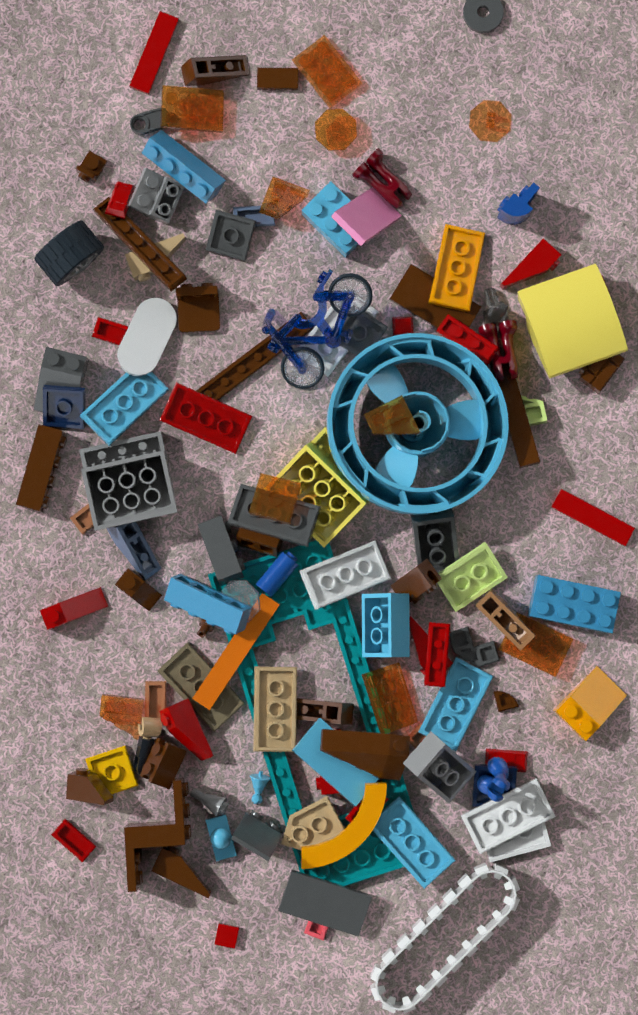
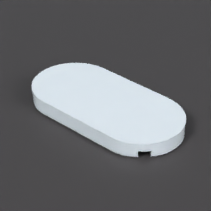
[117,298,177,376]

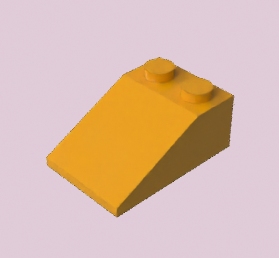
[553,666,627,741]

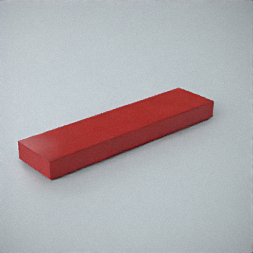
[129,11,179,95]
[551,489,635,547]

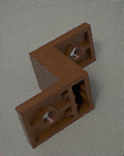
[124,778,191,892]

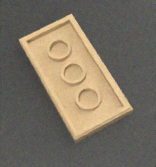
[253,666,297,752]

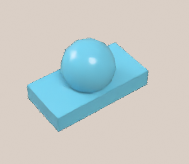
[205,814,237,861]

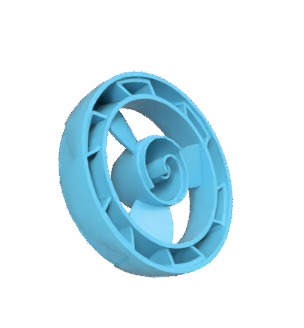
[326,333,509,515]

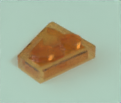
[259,176,310,220]
[364,395,421,435]
[99,694,144,740]

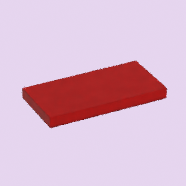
[159,382,252,454]

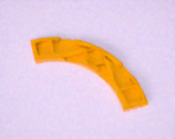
[301,783,387,869]

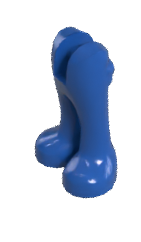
[477,757,510,802]

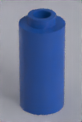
[256,551,298,597]

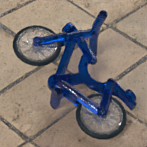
[262,269,373,389]

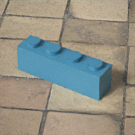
[142,130,226,203]
[164,573,252,634]

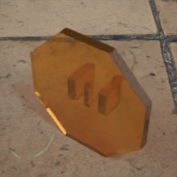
[469,100,511,142]
[315,109,357,151]

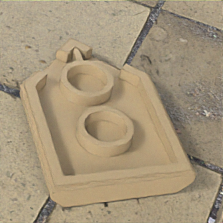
[281,796,345,850]

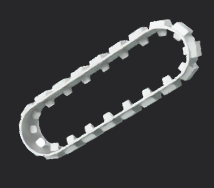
[370,863,520,1014]

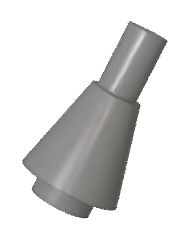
[190,788,229,817]

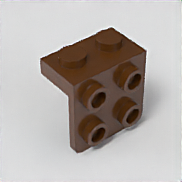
[176,283,220,333]

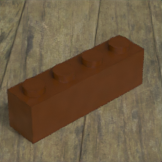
[16,424,67,512]

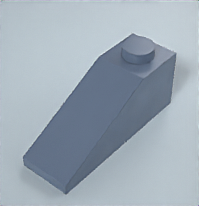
[106,522,161,580]

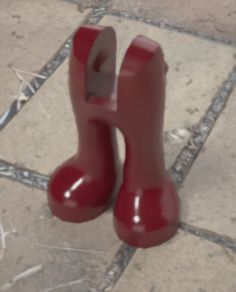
[352,148,412,209]
[478,320,518,382]

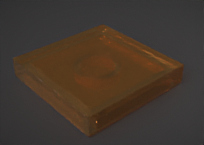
[249,473,302,524]

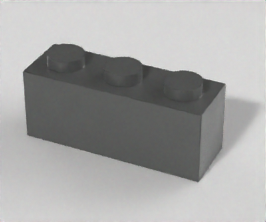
[198,516,246,586]

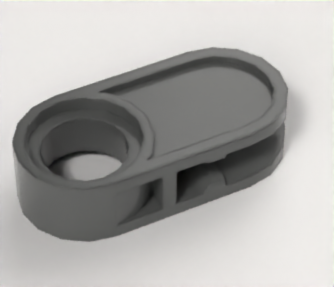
[130,108,170,135]

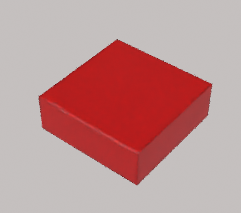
[214,923,239,949]

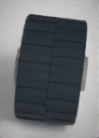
[34,220,104,286]

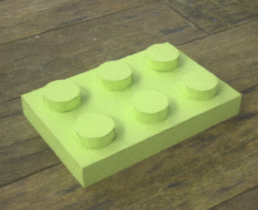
[437,542,508,612]

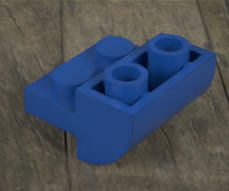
[497,182,540,225]

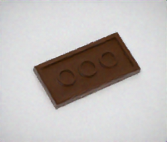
[389,264,482,329]

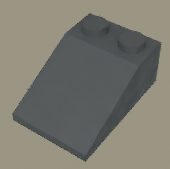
[34,347,89,412]
[410,509,459,573]
[231,810,283,861]

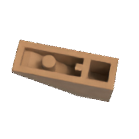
[476,588,536,651]

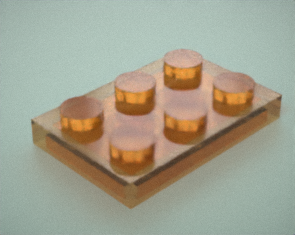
[292,35,362,109]
[160,85,224,133]
[498,612,574,677]
[362,662,418,734]

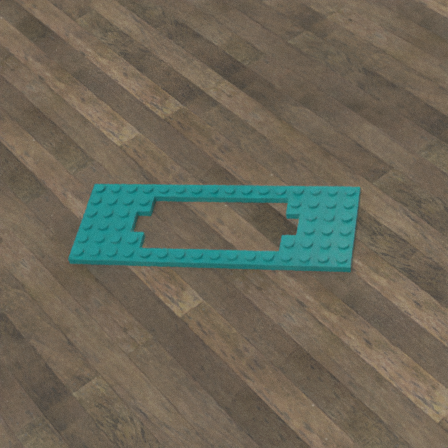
[208,540,414,886]

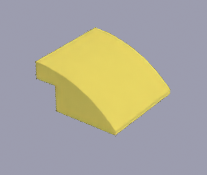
[517,264,628,379]
[264,426,370,547]

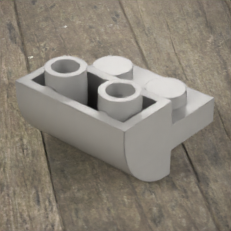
[128,168,184,224]

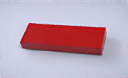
[436,314,499,366]
[424,622,450,687]

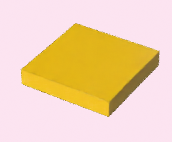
[85,745,138,794]

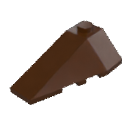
[320,729,410,781]

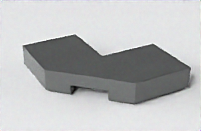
[449,627,500,667]

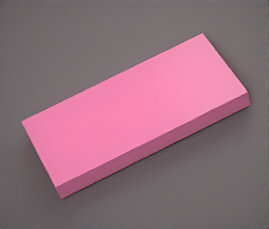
[331,187,402,246]

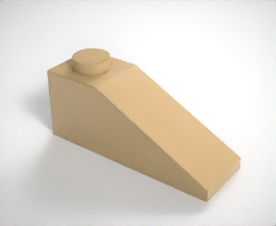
[125,233,186,282]

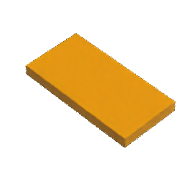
[428,224,485,313]

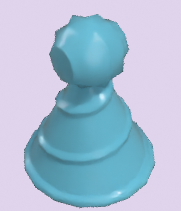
[250,771,270,805]

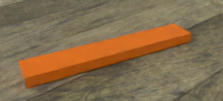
[192,593,280,710]

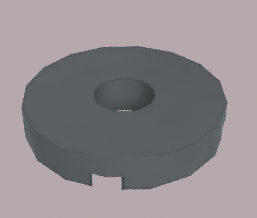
[463,0,504,33]

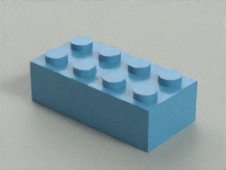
[528,575,621,633]

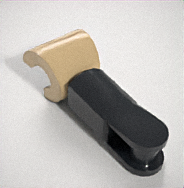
[133,717,162,774]

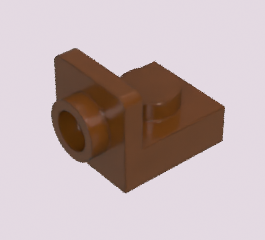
[75,150,108,183]

